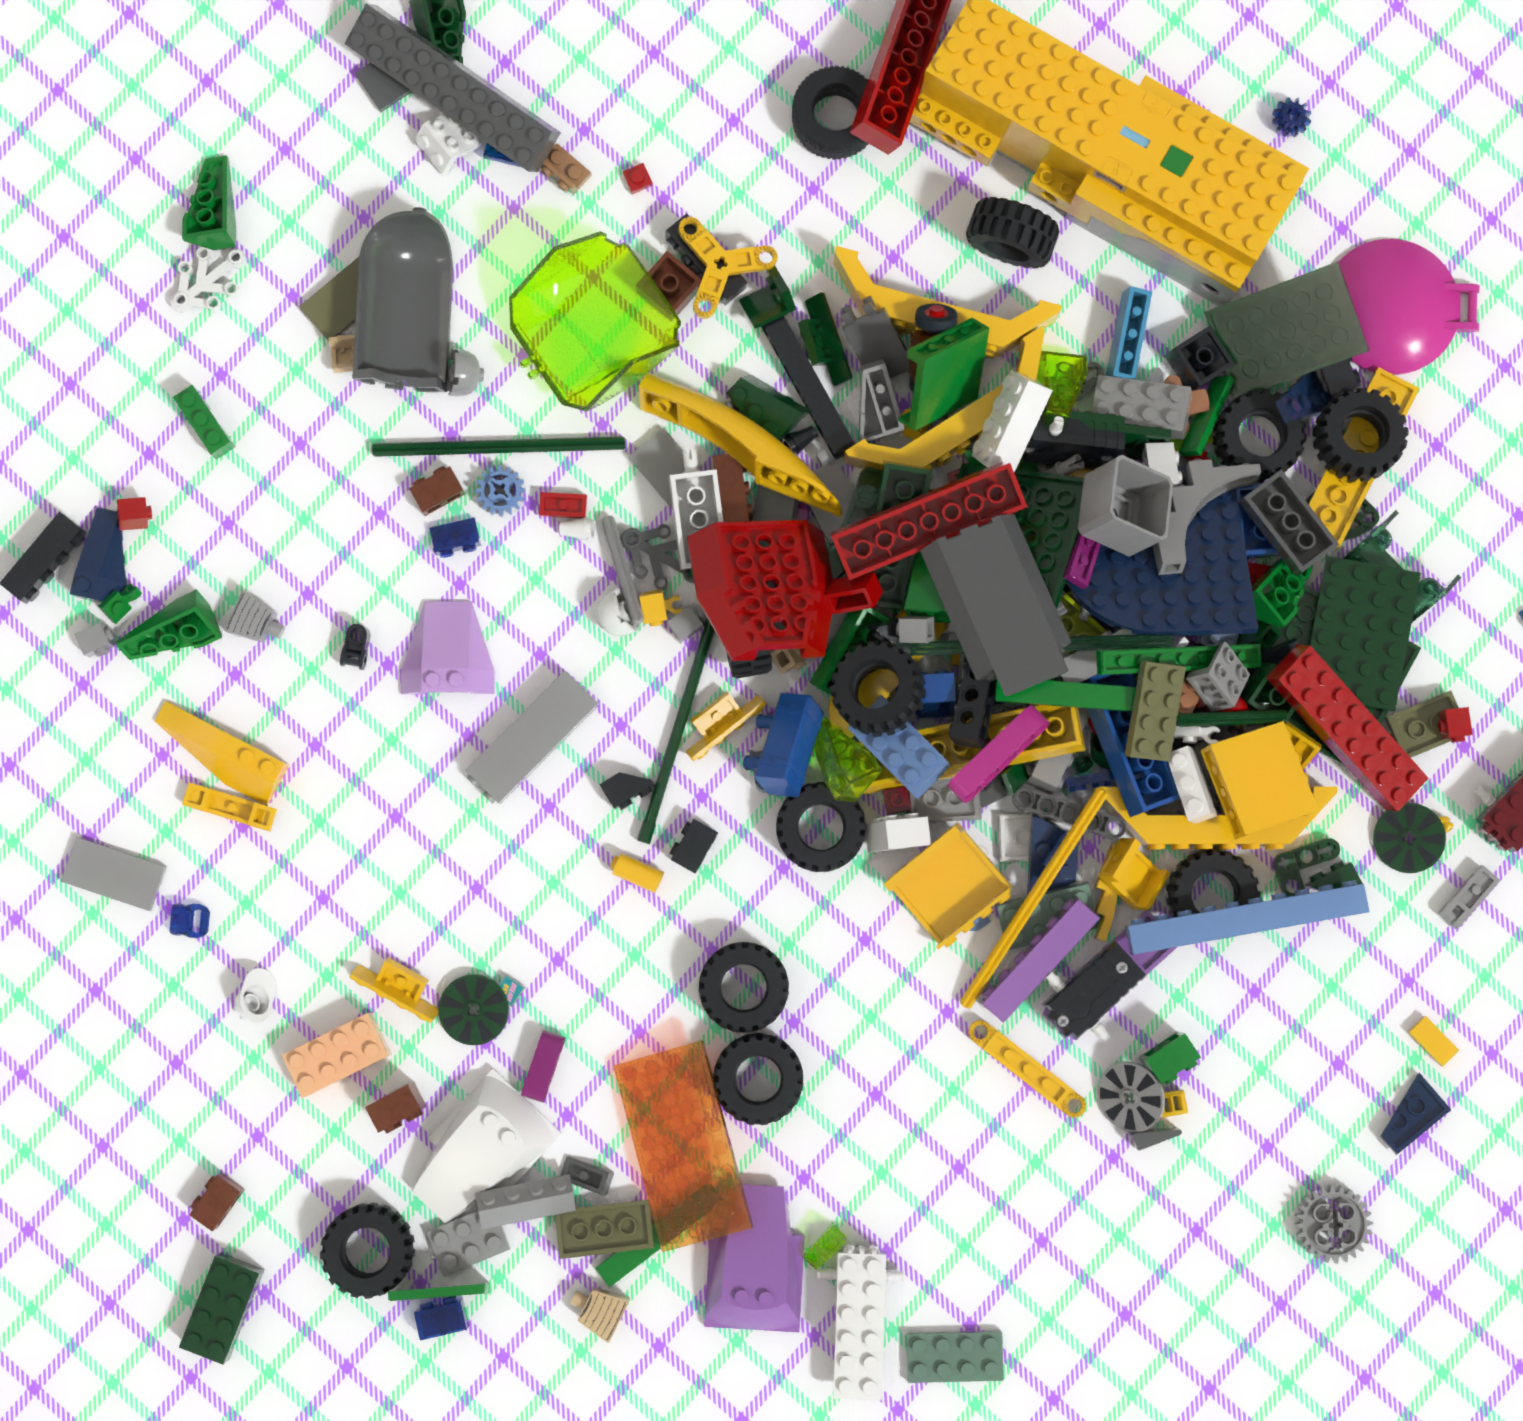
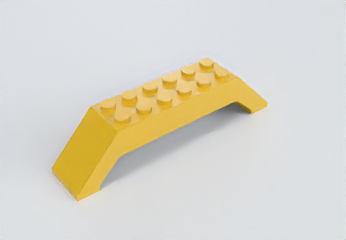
[833,246,1062,359]
[843,326,1045,473]
[1093,787,1338,850]

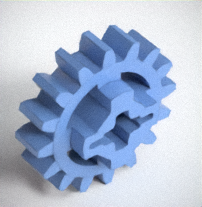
[475,465,526,517]

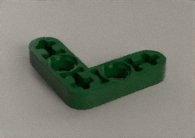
[1273,838,1340,897]

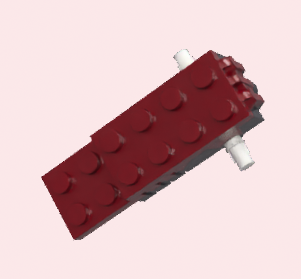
[1475,770,1523,852]

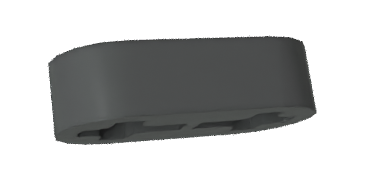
[1066,362,1103,401]

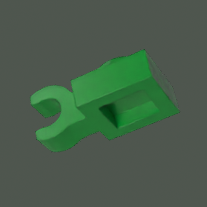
[98,584,142,624]

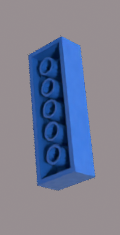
[1081,673,1180,817]

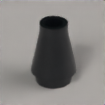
[782,425,818,454]

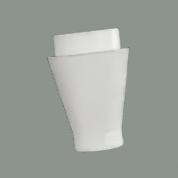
[559,517,595,540]

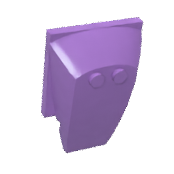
[704,1183,805,1333]

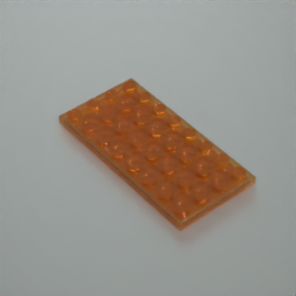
[613,1040,753,1252]

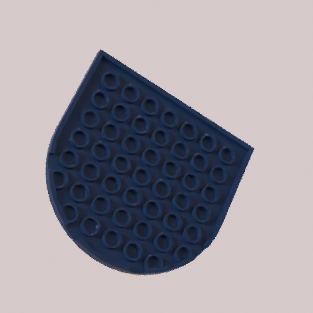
[1066,465,1258,636]

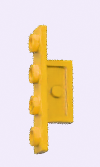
[685,691,767,761]
[349,957,439,1023]

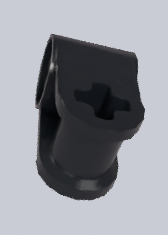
[340,624,371,670]

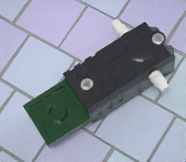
[1023,407,1172,469]

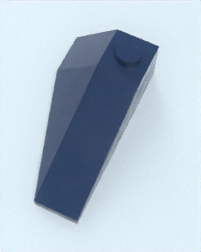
[70,507,127,603]

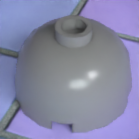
[447,349,484,396]

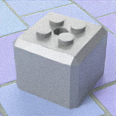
[1078,455,1173,557]

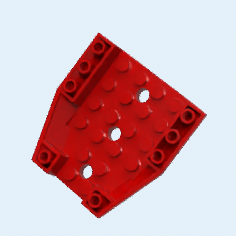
[687,520,833,661]

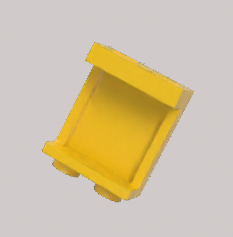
[1098,838,1170,910]

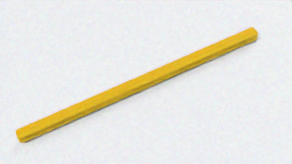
[960,787,1108,1009]

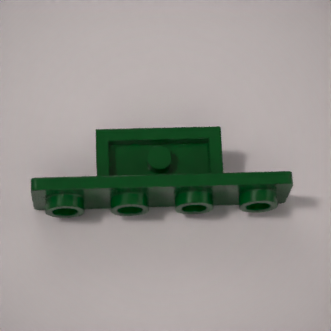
[798,292,853,386]

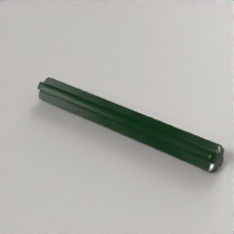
[1176,710,1287,727]

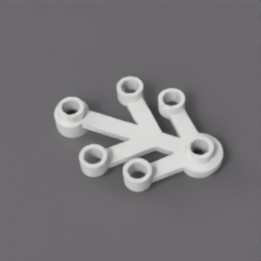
[170,247,247,313]

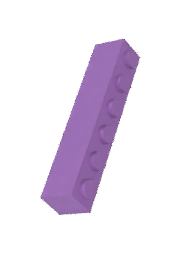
[982,896,1100,1023]

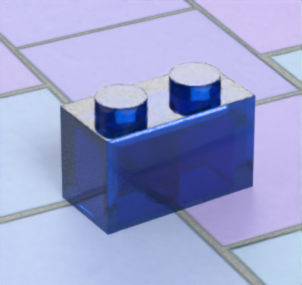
[414,1296,469,1341]

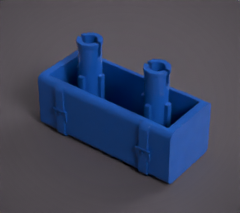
[743,693,824,797]

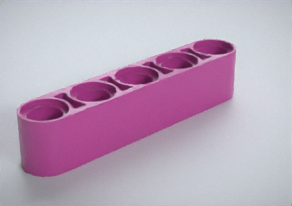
[947,705,1050,803]

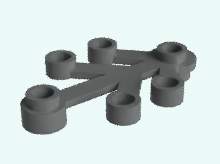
[620,524,694,590]

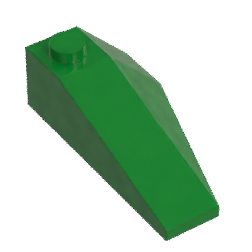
[1251,558,1314,628]

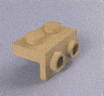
[328,334,355,374]

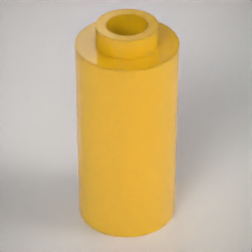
[610,853,664,893]

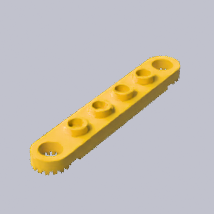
[968,1020,1086,1118]

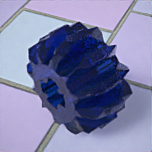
[1272,97,1311,137]

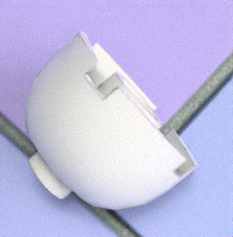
[596,588,640,637]

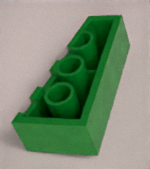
[809,608,891,695]

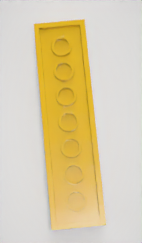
[1308,367,1420,549]

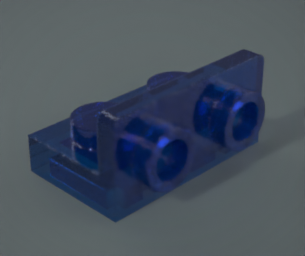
[429,517,482,558]

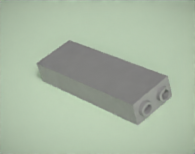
[465,671,599,804]

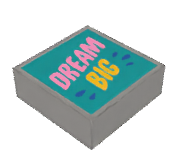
[499,974,526,1007]

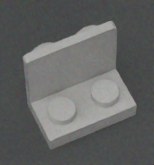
[1186,642,1250,712]

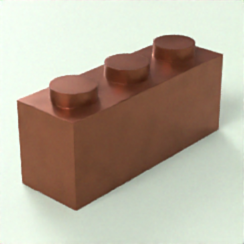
[712,454,753,522]

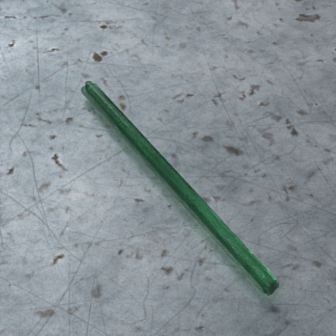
[909,634,1174,656]

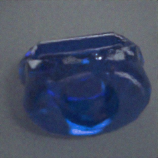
[169,903,210,939]

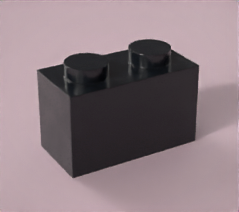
[669,819,719,874]

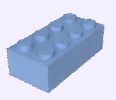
[848,695,951,799]

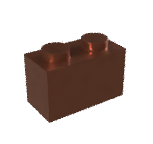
[409,466,465,516]
[189,1173,245,1231]

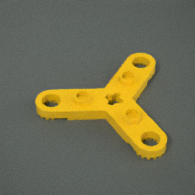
[678,216,778,319]

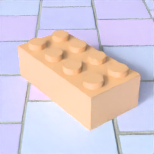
[281,1012,392,1098]

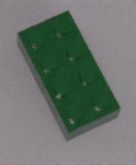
[179,1253,264,1365]

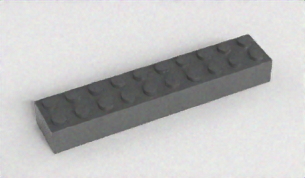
[344,3,561,172]

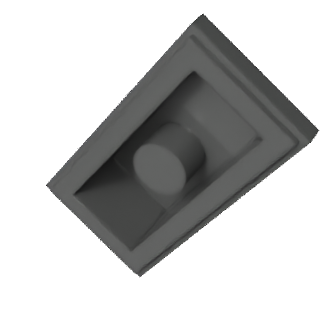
[1128,1127,1182,1151]
[560,1156,614,1195]

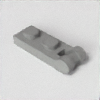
[1438,865,1501,929]

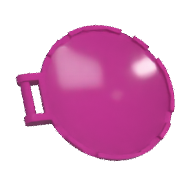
[1339,239,1480,375]

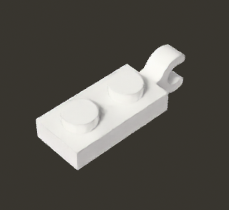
[1173,726,1220,745]

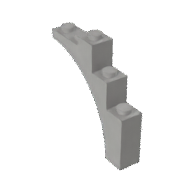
[1152,459,1261,575]

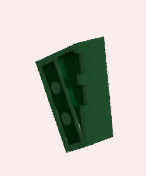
[726,374,812,441]

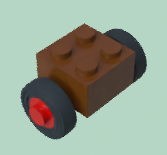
[908,304,958,392]

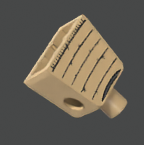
[570,1287,630,1343]

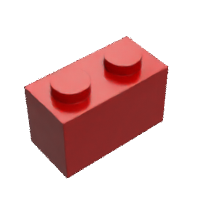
[824,572,883,615]

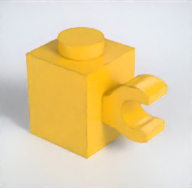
[639,589,682,626]

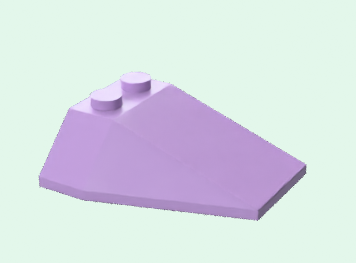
[401,601,495,695]

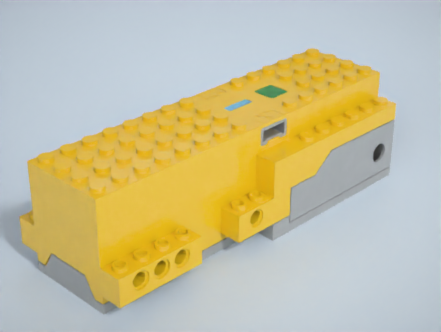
[910,0,1310,306]

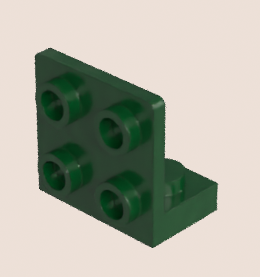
[739,266,797,329]

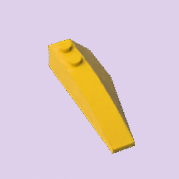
[154,701,289,806]

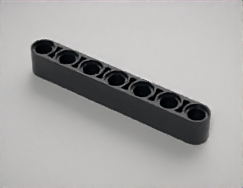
[761,316,855,460]

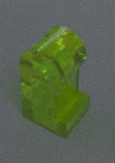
[802,1222,847,1270]

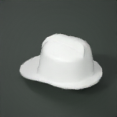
[235,968,276,1023]

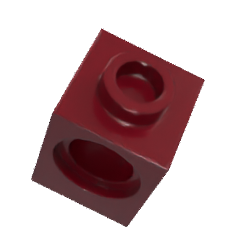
[882,787,911,815]

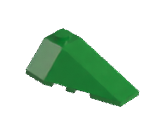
[182,155,236,250]
[116,589,222,660]

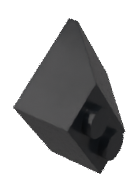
[1164,326,1235,391]

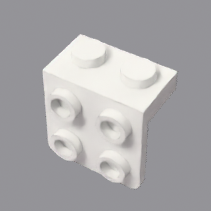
[414,114,483,175]

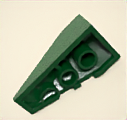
[409,0,466,64]

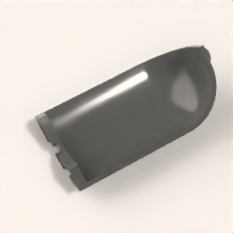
[352,207,453,392]

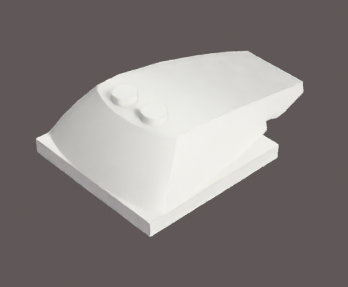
[412,1068,562,1223]

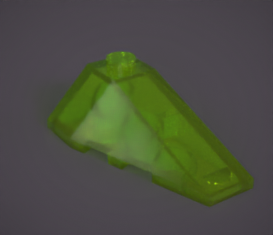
[1036,351,1088,417]
[814,717,883,802]

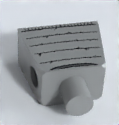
[224,590,285,643]

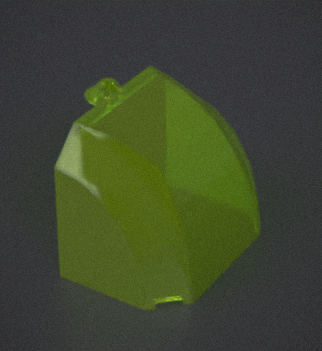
[509,231,681,412]

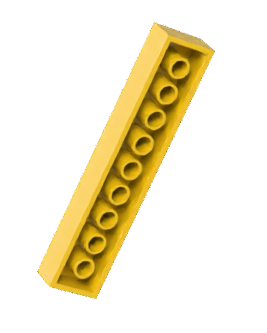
[842,705,1085,796]

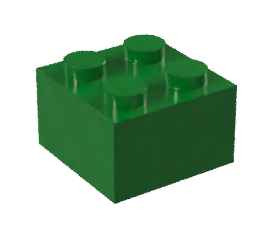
[1138,1031,1201,1085]

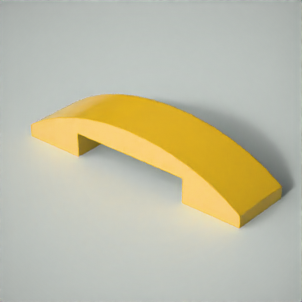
[182,782,278,832]

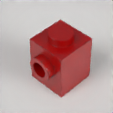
[117,497,152,531]
[1438,707,1473,743]

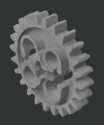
[1294,1184,1373,1264]

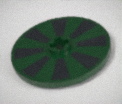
[1373,803,1446,873]
[438,974,509,1045]

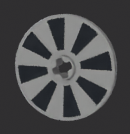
[1098,1061,1165,1132]

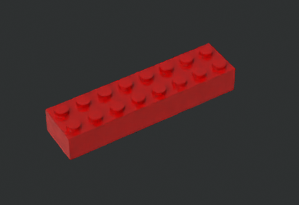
[849,0,952,155]
[830,460,1027,580]
[1266,644,1429,812]

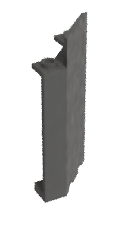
[920,514,1071,696]

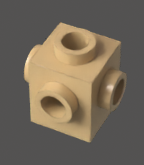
[771,649,808,674]

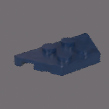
[1027,814,1078,895]

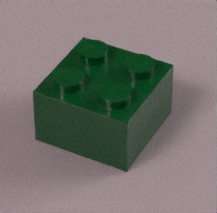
[1240,662,1295,726]

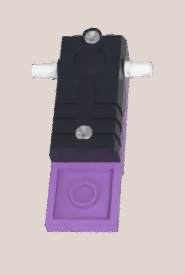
[1041,910,1177,1042]

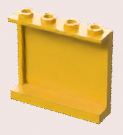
[1200,721,1318,840]
[883,822,1013,950]

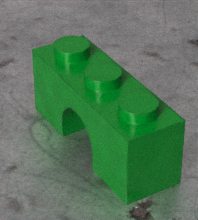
[173,385,236,460]

